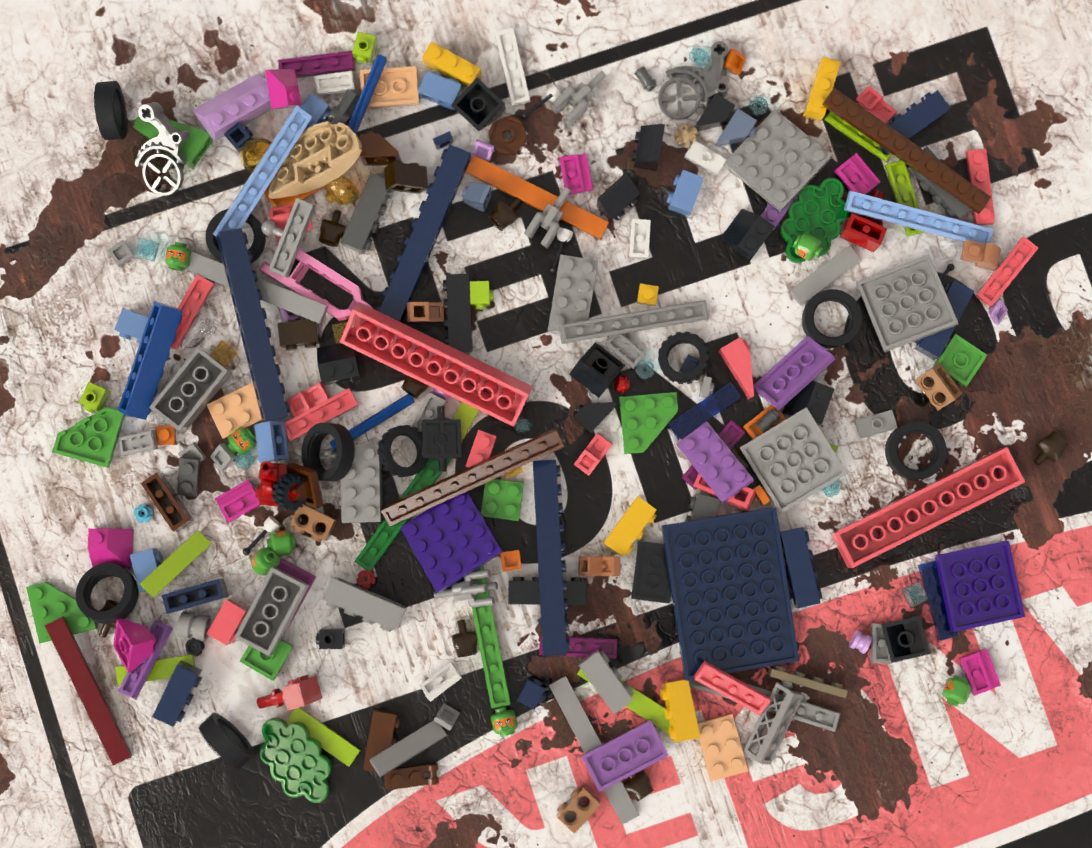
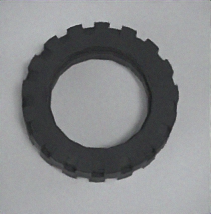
[658,331,710,384]
[377,425,429,477]

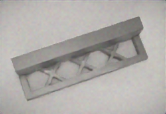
[743,682,804,764]

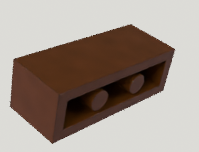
[141,472,194,532]
[363,709,401,772]

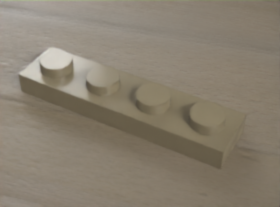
[767,665,848,698]

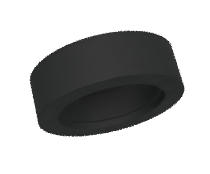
[94,81,127,140]
[205,209,266,264]
[802,289,862,348]
[301,422,355,481]
[885,422,947,480]
[76,563,139,624]
[199,713,254,768]

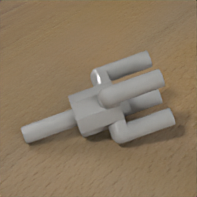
[551,71,606,127]
[524,187,571,249]
[434,569,498,607]

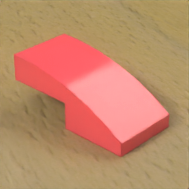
[856,86,897,124]
[286,382,331,417]
[574,432,613,475]

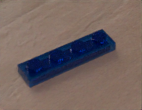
[667,382,742,440]
[918,560,959,641]

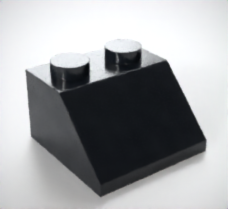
[451,78,506,132]
[631,124,665,171]
[596,172,640,223]
[719,209,775,261]
[569,342,625,398]
[317,343,362,385]
[782,381,834,426]
[881,615,932,663]

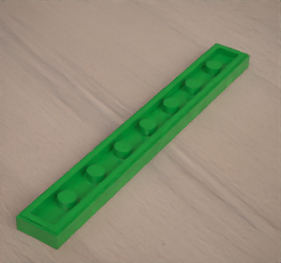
[354,459,452,571]

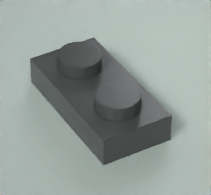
[177,456,201,497]

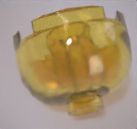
[239,137,271,173]
[324,176,361,206]

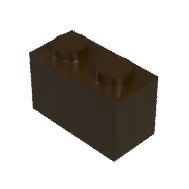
[384,160,428,194]
[277,319,321,351]

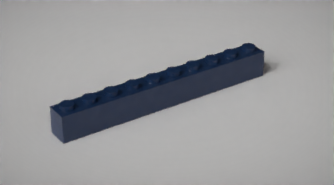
[376,144,472,323]
[216,228,290,423]
[533,460,570,657]

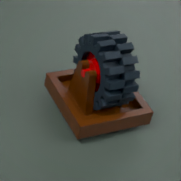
[272,463,323,511]

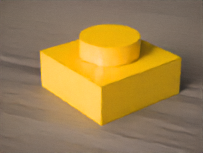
[637,284,659,306]

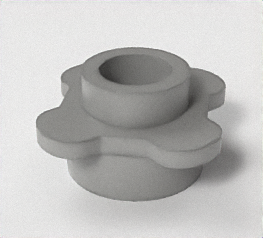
[320,448,336,463]

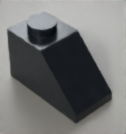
[695,93,735,131]
[573,402,617,434]

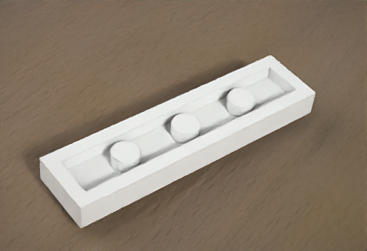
[495,28,530,106]

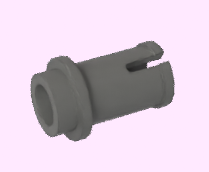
[634,66,657,92]
[756,408,781,433]

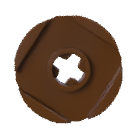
[489,116,527,155]

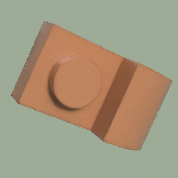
[960,240,1001,271]
[407,302,444,323]
[578,556,621,576]

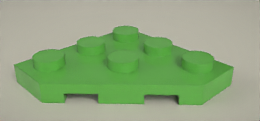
[619,392,678,455]
[52,407,125,468]
[26,582,98,644]

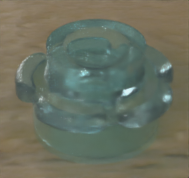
[749,97,768,115]
[636,360,654,379]
[514,419,533,433]
[235,452,254,470]
[821,481,840,497]

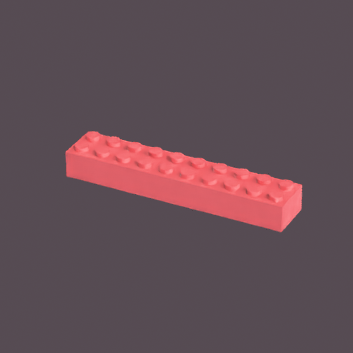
[340,303,533,427]
[830,447,1025,568]

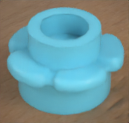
[134,504,153,523]

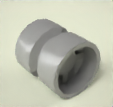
[177,612,211,641]

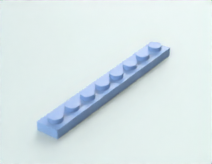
[213,106,312,236]
[844,191,993,244]

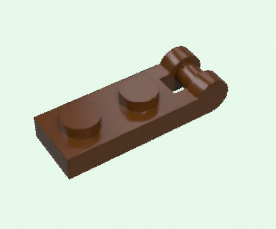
[384,763,439,791]

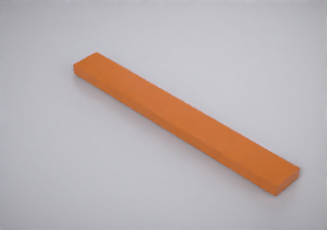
[465,155,609,240]

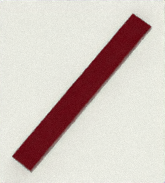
[45,616,133,765]

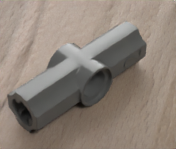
[327,90,360,126]

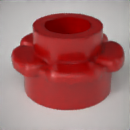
[615,375,630,394]
[356,570,376,589]

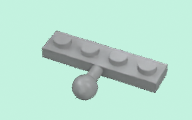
[261,198,316,278]

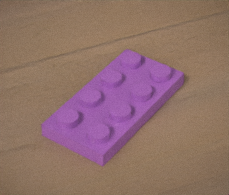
[753,336,835,411]
[676,421,754,504]
[581,720,669,792]

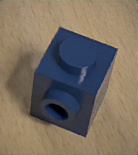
[224,122,255,155]
[517,677,547,710]

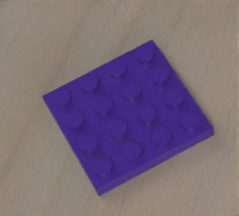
[400,491,504,593]
[935,541,1025,632]

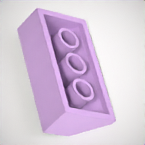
[193,74,272,142]

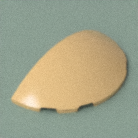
[269,121,362,199]

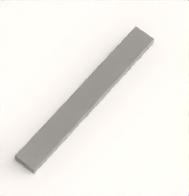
[185,251,329,324]
[558,300,709,344]
[549,676,639,825]
[688,679,841,732]

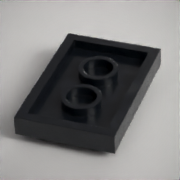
[631,541,671,604]

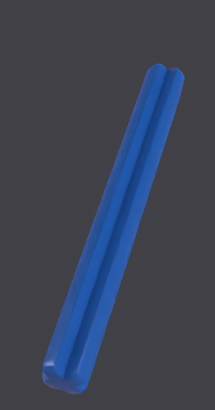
[348,54,387,134]
[330,394,415,451]

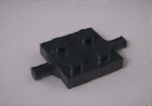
[421,406,462,472]

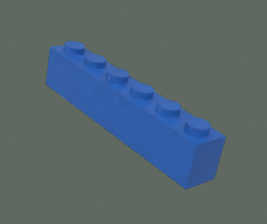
[118,301,183,420]

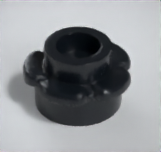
[185,638,205,656]

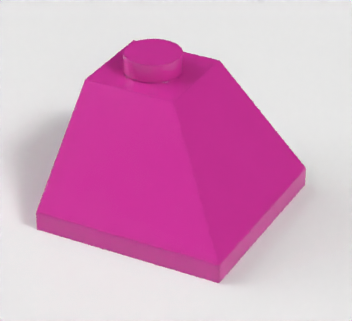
[265,69,301,109]
[88,528,134,568]
[113,618,156,673]

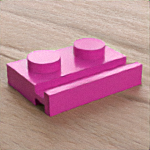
[559,153,593,195]
[834,153,880,195]
[215,480,260,523]
[959,649,1001,695]

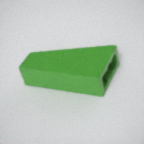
[133,116,214,169]

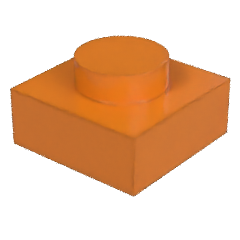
[724,49,746,75]
[155,426,176,445]
[753,485,770,506]
[500,550,522,572]

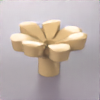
[674,124,698,147]

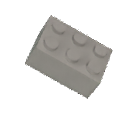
[578,649,634,714]

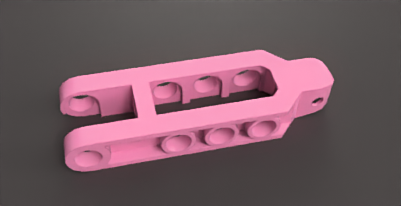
[259,237,373,321]

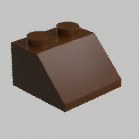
[359,131,402,166]

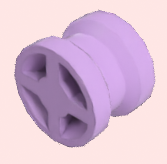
[849,630,872,654]

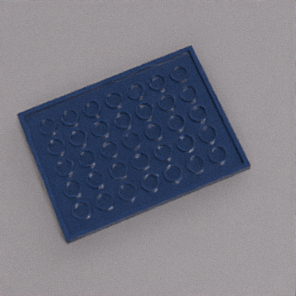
[661,507,799,681]

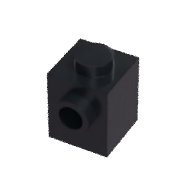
[316,628,345,649]

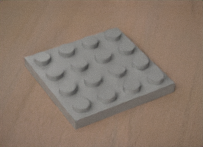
[724,109,832,213]
[856,255,958,353]
[740,407,848,513]

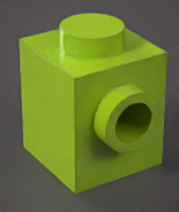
[352,32,378,64]
[470,281,494,310]
[79,382,111,413]

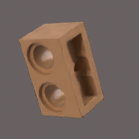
[915,362,962,410]
[290,504,337,543]
[557,785,601,834]

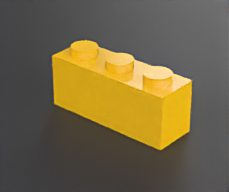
[422,41,482,88]
[803,56,841,121]
[603,496,657,557]
[660,680,701,743]

